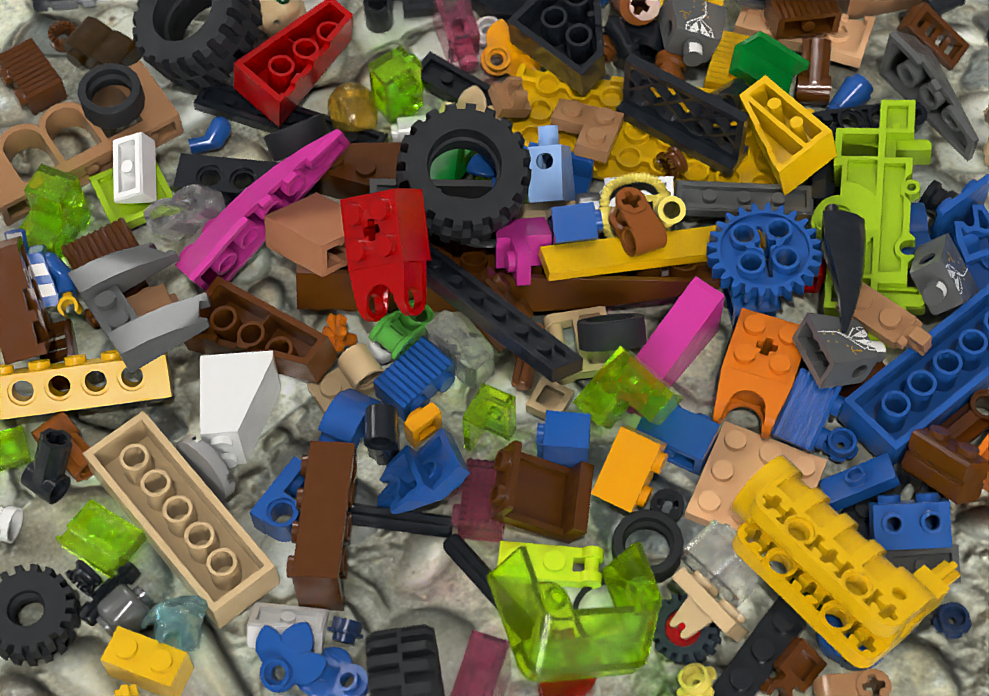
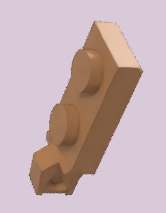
[836,282,932,356]

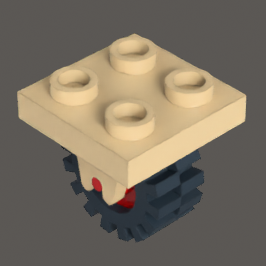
[649,567,749,665]

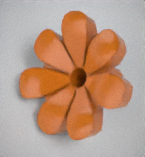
[322,313,357,353]

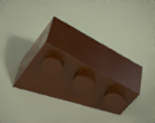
[315,142,401,200]
[0,236,55,365]

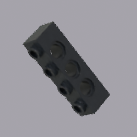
[173,153,316,211]

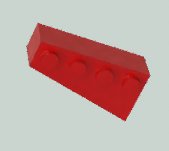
[234,0,353,127]

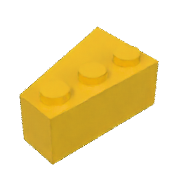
[739,75,837,196]

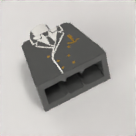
[657,0,727,66]
[910,233,979,315]
[792,313,886,388]

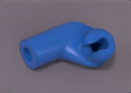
[188,116,231,154]

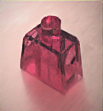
[433,0,480,71]

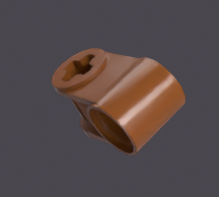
[608,187,667,257]

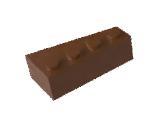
[184,276,338,384]
[286,441,358,611]

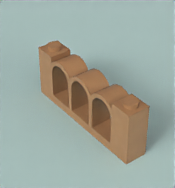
[0,61,184,227]

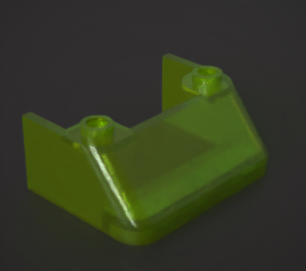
[486,542,662,683]

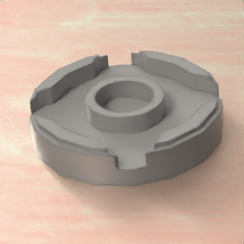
[176,434,235,500]

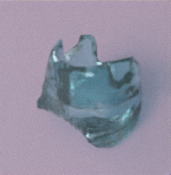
[141,595,208,652]

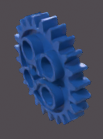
[707,203,823,305]

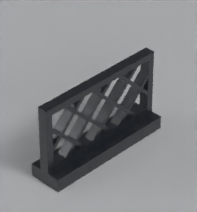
[616,53,749,178]

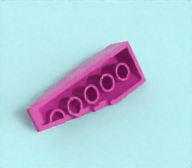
[175,129,350,291]

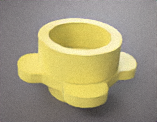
[677,663,717,696]

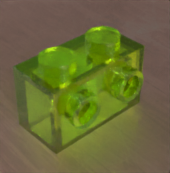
[368,45,424,125]

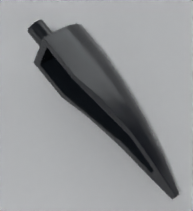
[821,204,866,334]

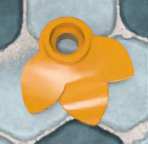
[480,19,541,77]

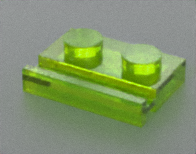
[55,499,147,580]

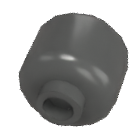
[95,584,153,637]

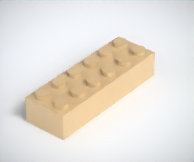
[83,411,280,629]

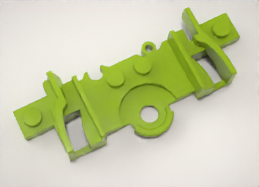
[811,100,931,348]

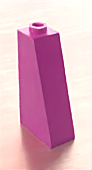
[615,276,725,418]

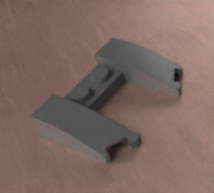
[67,243,211,373]

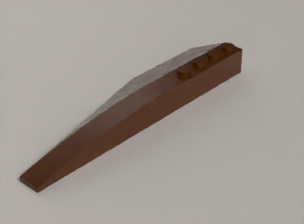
[296,234,720,313]

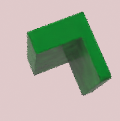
[729,31,810,94]

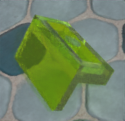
[462,382,516,452]

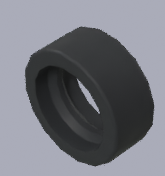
[77,63,145,129]
[264,113,330,161]
[577,313,647,352]
[612,509,684,585]

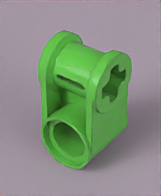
[369,300,434,361]

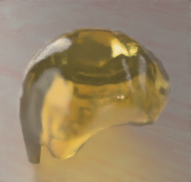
[327,82,378,131]

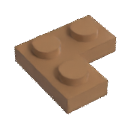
[550,98,624,163]

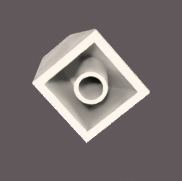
[200,351,281,468]

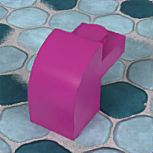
[495,217,552,286]

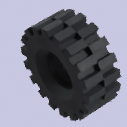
[0,564,81,667]

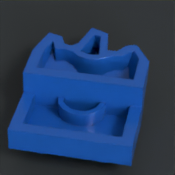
[953,204,989,299]
[377,427,470,514]

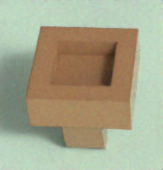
[488,76,532,118]

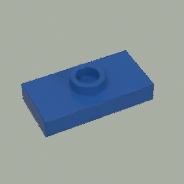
[819,452,900,512]

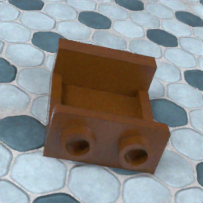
[489,440,594,544]

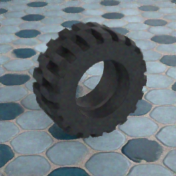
[132,0,262,89]
[396,103,532,245]
[365,624,445,696]

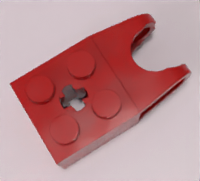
[340,188,431,323]

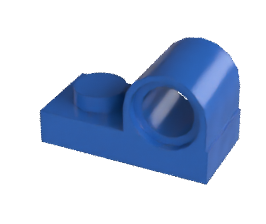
[250,456,305,542]

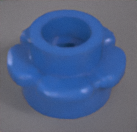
[823,427,858,462]

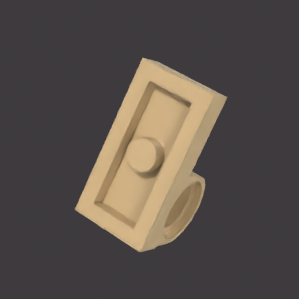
[307,343,384,414]

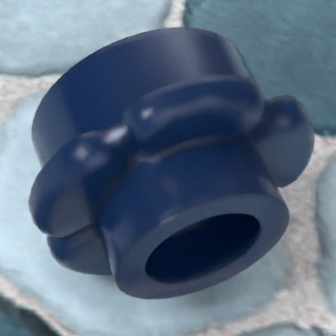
[933,602,971,639]
[327,616,364,645]

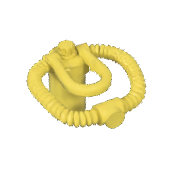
[597,172,686,238]

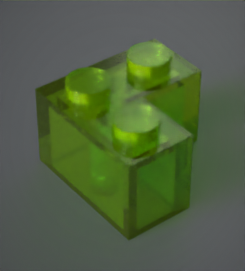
[19,163,91,260]
[573,346,684,429]

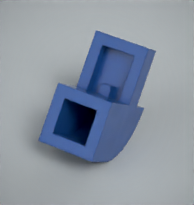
[318,388,382,451]

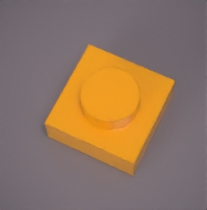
[404,402,443,448]

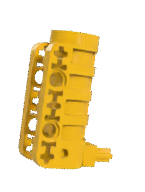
[732,455,961,668]

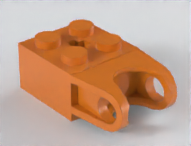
[712,308,803,440]

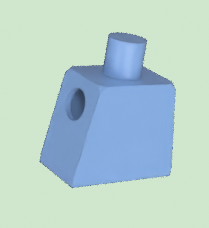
[527,125,575,203]

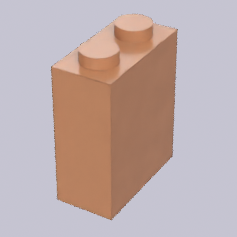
[264,193,348,277]

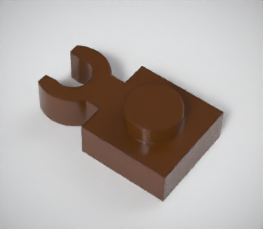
[759,637,827,696]

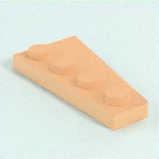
[734,6,876,68]

